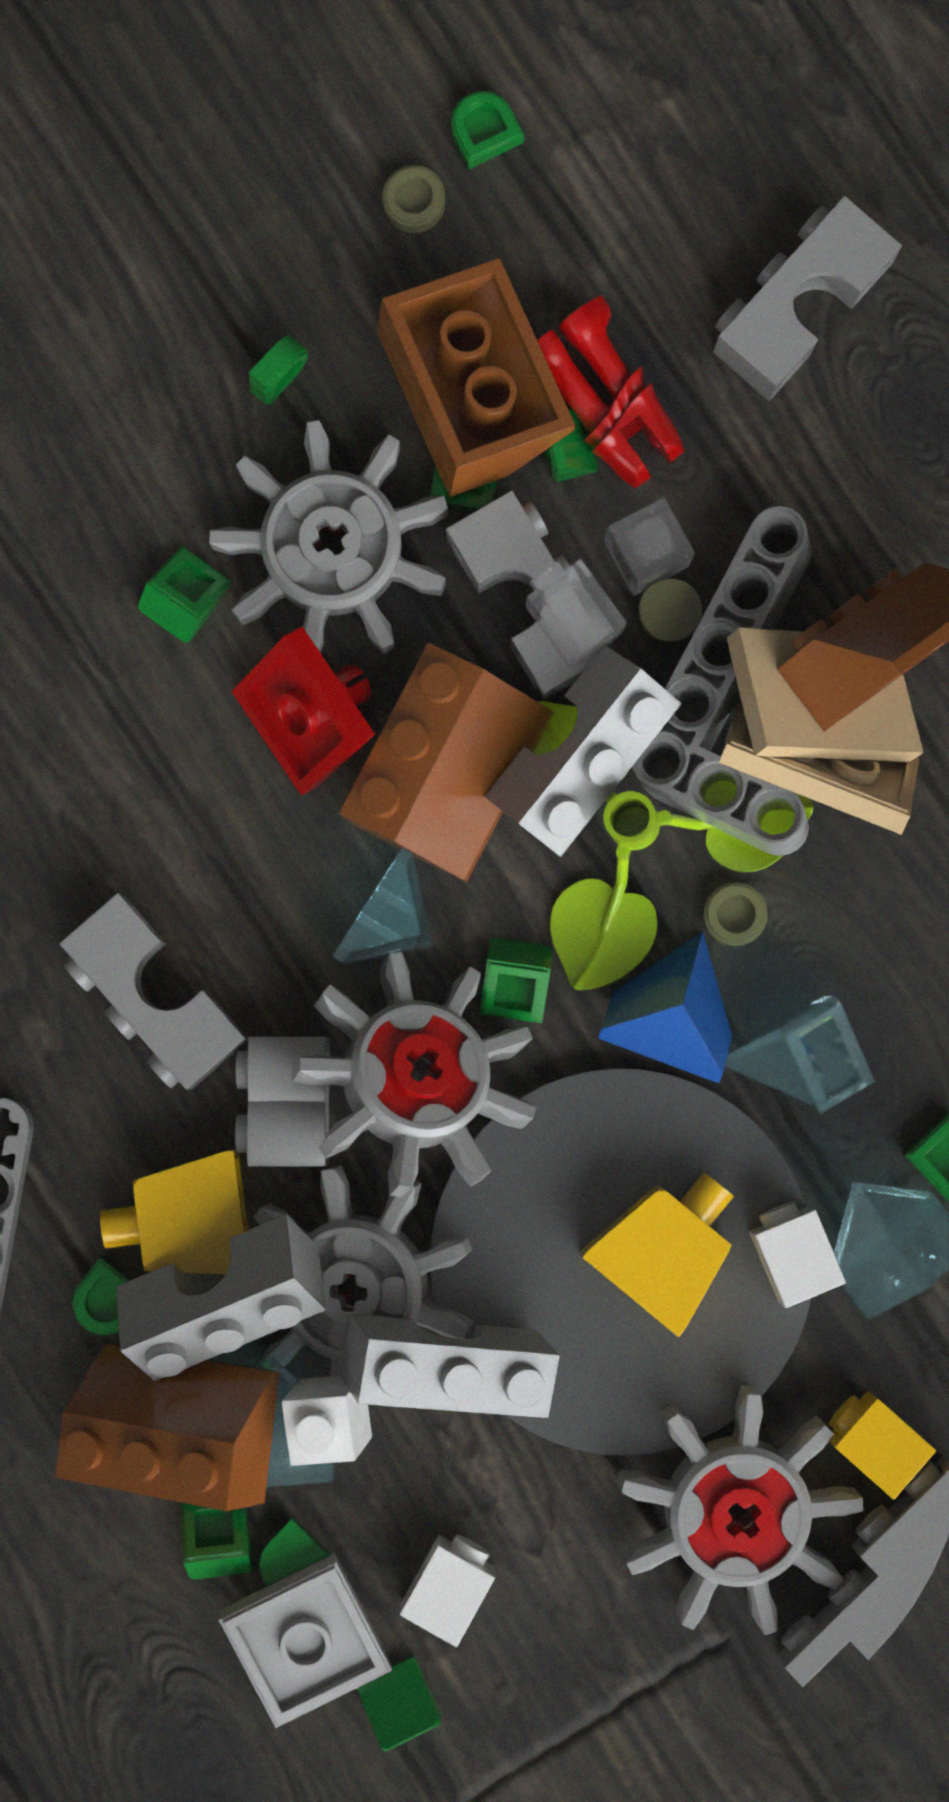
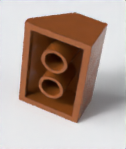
[377,258,575,497]
[777,563,949,732]
[339,643,554,883]
[55,1343,280,1511]

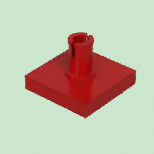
[231,627,375,796]

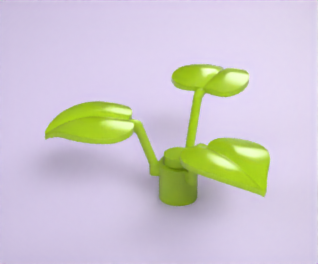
[534,701,813,991]

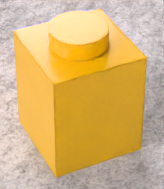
[829,1391,936,1500]

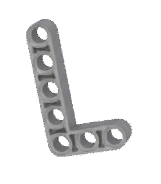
[632,506,812,856]

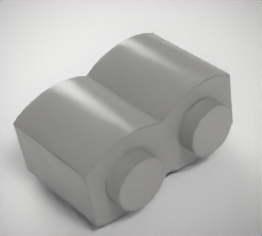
[235,1037,330,1166]

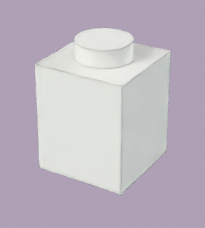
[749,1201,846,1308]
[282,1376,372,1466]
[400,1534,495,1647]

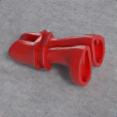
[537,295,685,489]

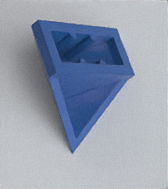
[598,931,732,1083]

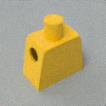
[100,1149,249,1274]
[580,1172,734,1337]

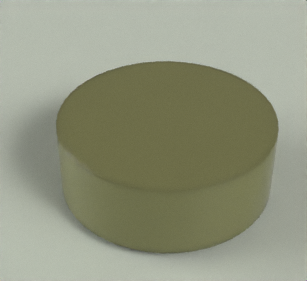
[383,165,445,233]
[638,579,702,645]
[702,882,768,947]

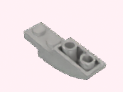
[777,1456,949,1687]

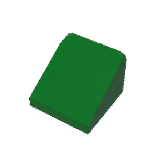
[545,409,598,483]
[138,546,232,643]
[479,938,553,1023]
[181,1502,253,1579]
[357,1654,442,1752]

